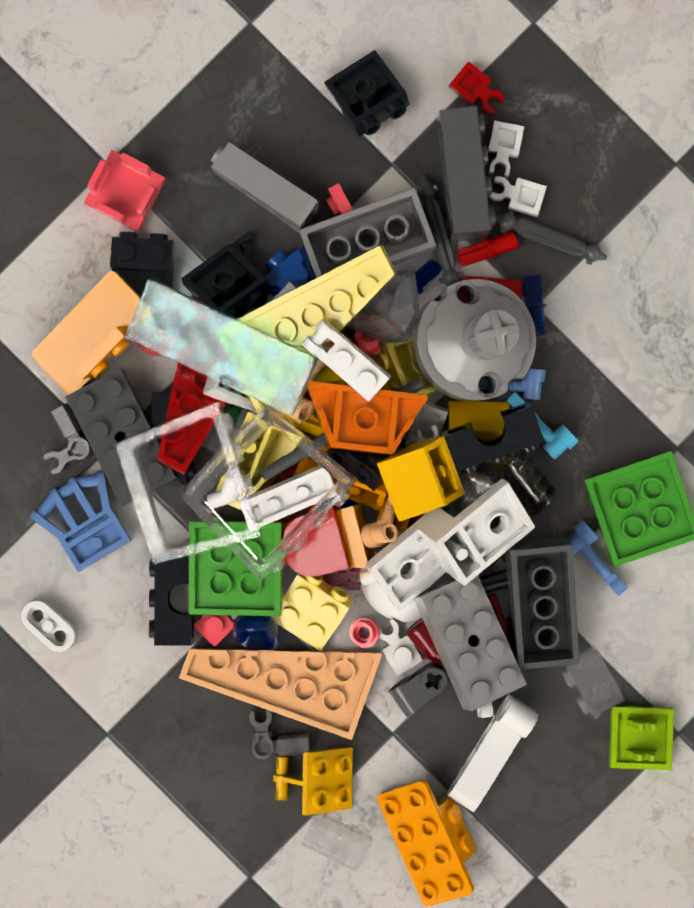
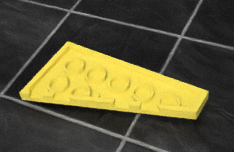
[216,245,397,414]

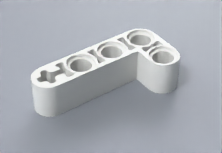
[447,694,539,812]

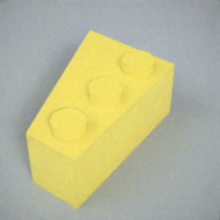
[215,412,312,510]

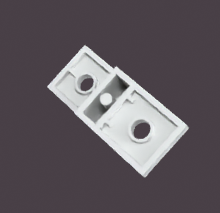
[365,479,535,611]

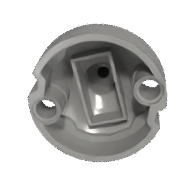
[412,279,536,401]

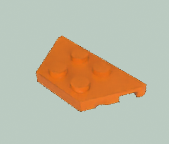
[307,381,428,455]

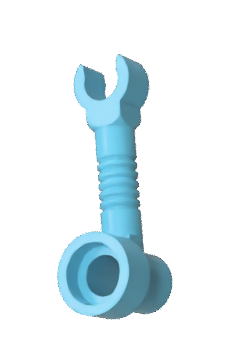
[507,392,579,460]

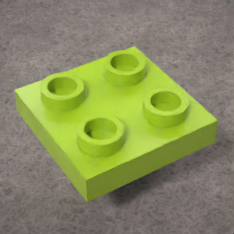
[609,705,674,770]

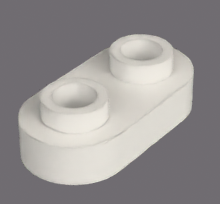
[21,600,76,652]

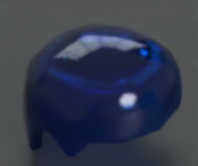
[232,615,279,650]

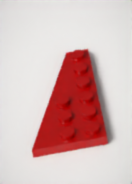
[157,294,237,475]

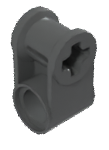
[388,663,447,717]

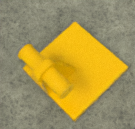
[273,747,353,816]

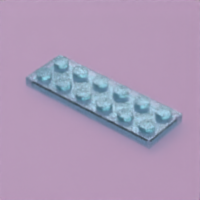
[125,279,318,416]

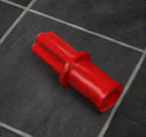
[457,231,519,267]

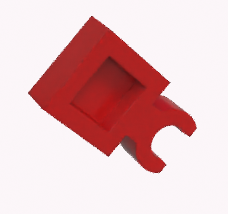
[449,61,505,115]

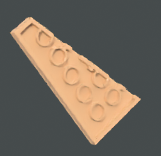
[179,648,383,740]

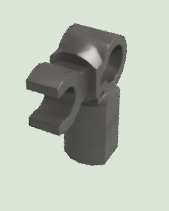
[43,403,93,474]
[249,710,310,760]

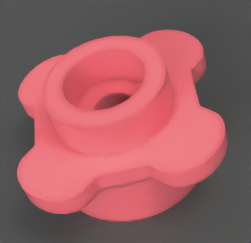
[354,327,384,355]

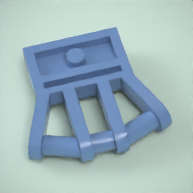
[29,470,132,572]

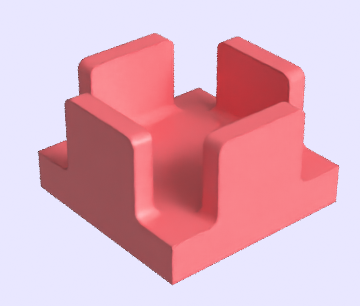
[84,150,167,233]

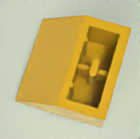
[377,436,465,521]

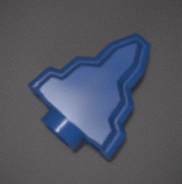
[264,245,316,295]

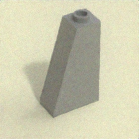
[211,142,319,234]

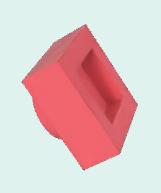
[326,183,353,216]
[193,615,237,647]

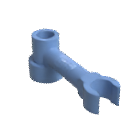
[478,368,546,400]
[567,520,628,596]

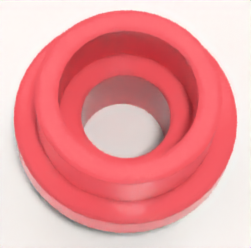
[350,617,380,648]

